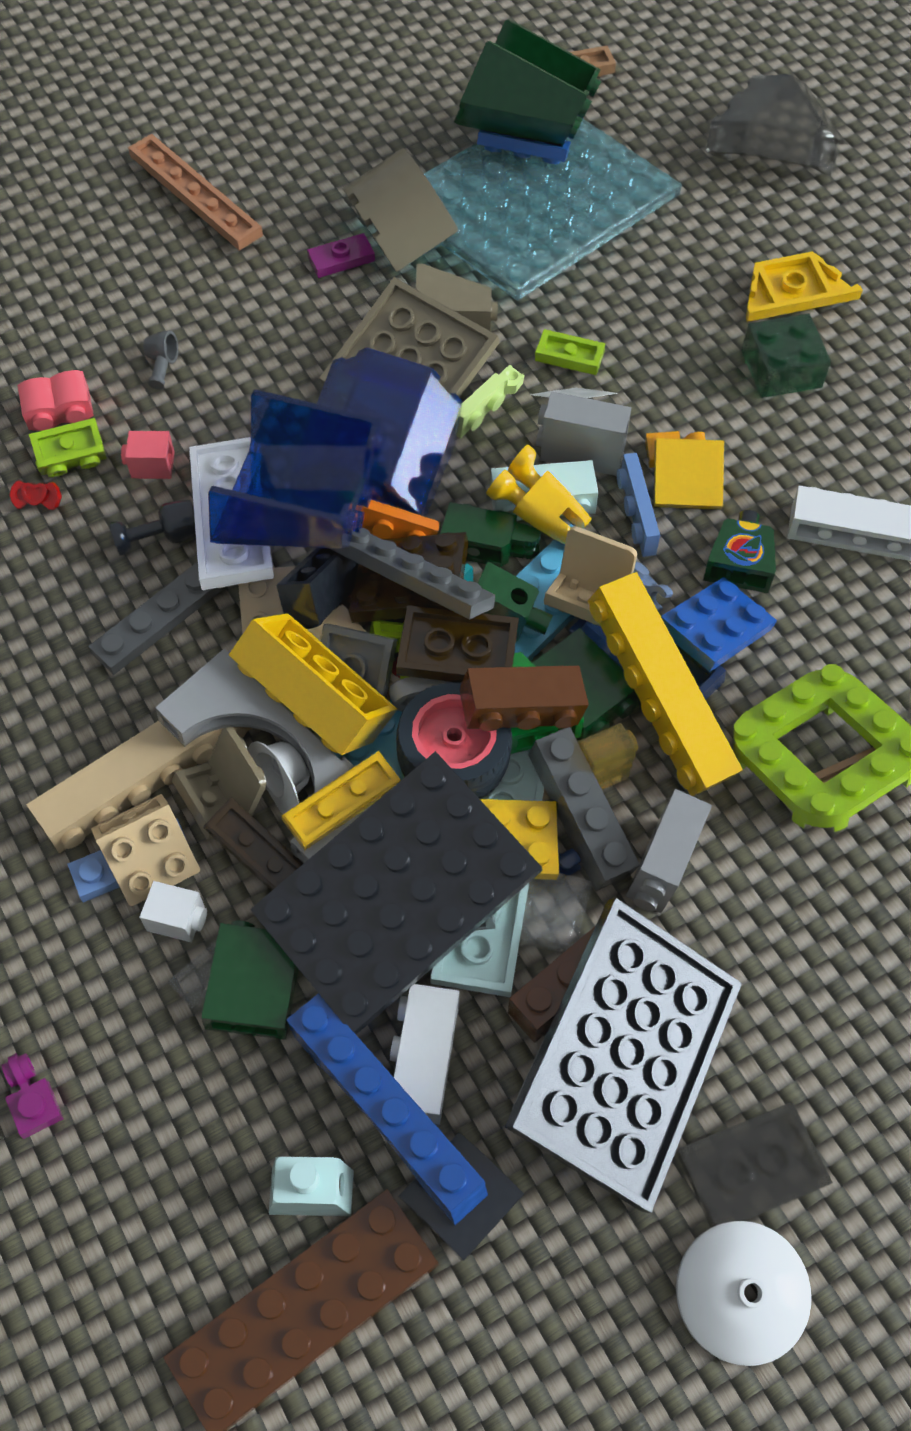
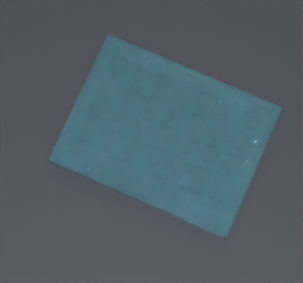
[424,119,682,301]

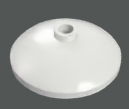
[676,1221,811,1366]

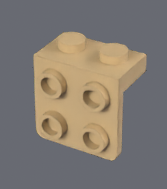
[544,526,637,626]

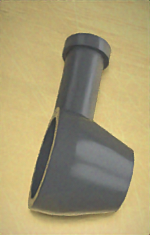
[143,331,178,389]

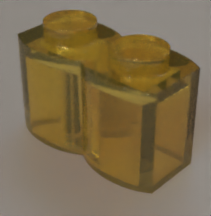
[577,723,638,790]

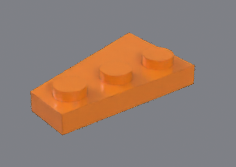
[330,489,439,540]

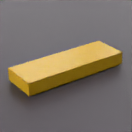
[282,751,401,851]

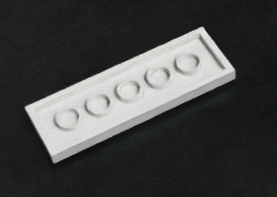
[189,436,274,590]

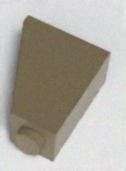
[416,264,498,331]

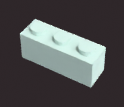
[490,460,598,521]

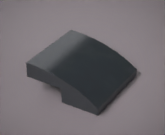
[398,1133,524,1261]

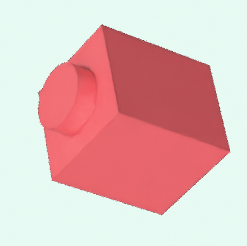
[121,431,175,479]

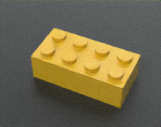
[229,613,397,755]

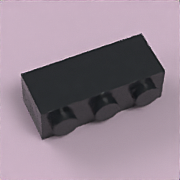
[276,544,359,629]

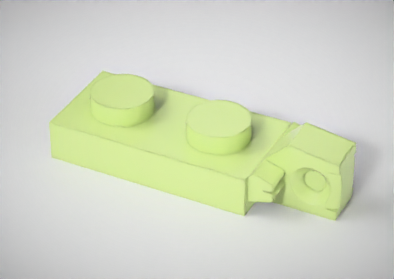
[451,365,525,438]

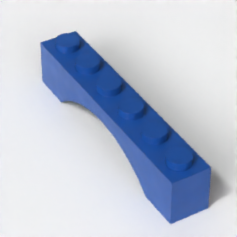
[286,993,488,1225]

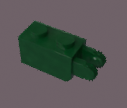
[440,502,541,567]

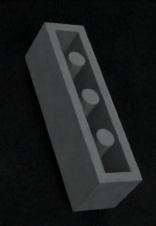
[528,727,640,891]

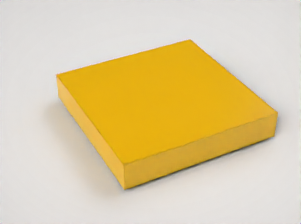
[653,438,724,509]

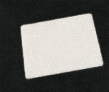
[530,388,617,398]

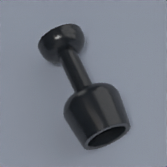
[109,500,196,556]

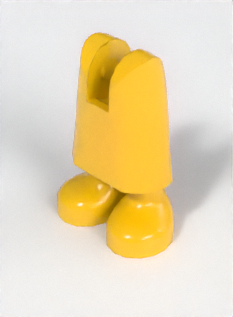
[486,444,592,544]

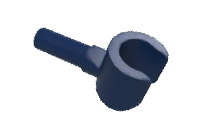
[558,848,581,877]

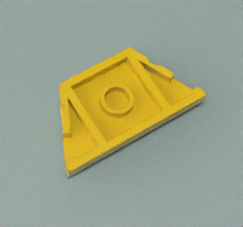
[745,251,863,322]

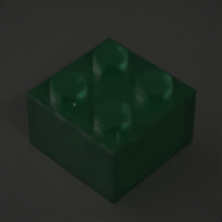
[741,313,831,398]

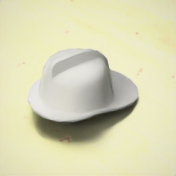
[248,741,310,814]

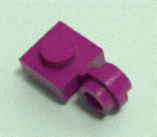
[1,1053,64,1139]

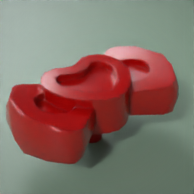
[9,480,62,511]

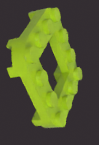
[733,664,911,832]

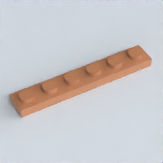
[128,134,263,251]

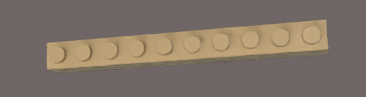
[26,604,366,853]

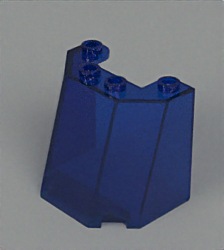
[290,347,463,517]
[208,389,384,549]

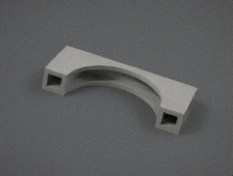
[155,649,372,864]

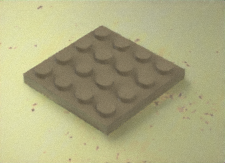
[319,277,500,446]

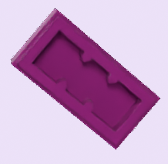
[307,233,375,278]

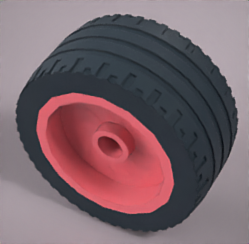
[396,682,512,799]

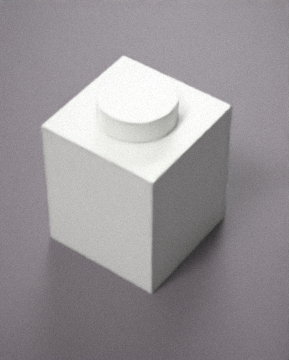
[139,881,207,943]

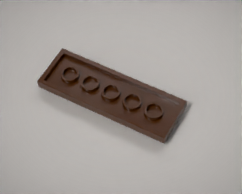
[163,1189,439,1431]

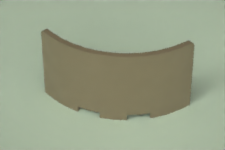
[342,148,458,272]

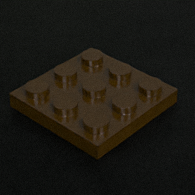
[349,532,468,623]

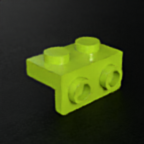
[29,418,107,477]

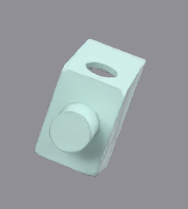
[269,1157,354,1216]

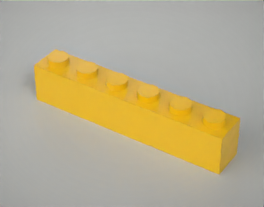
[588,572,743,796]

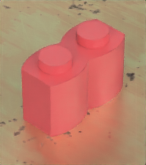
[17,370,94,431]

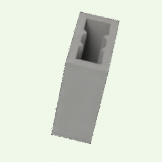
[536,391,632,476]
[626,789,712,913]

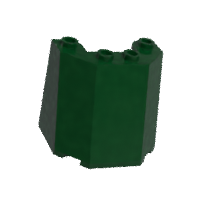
[454,19,601,146]

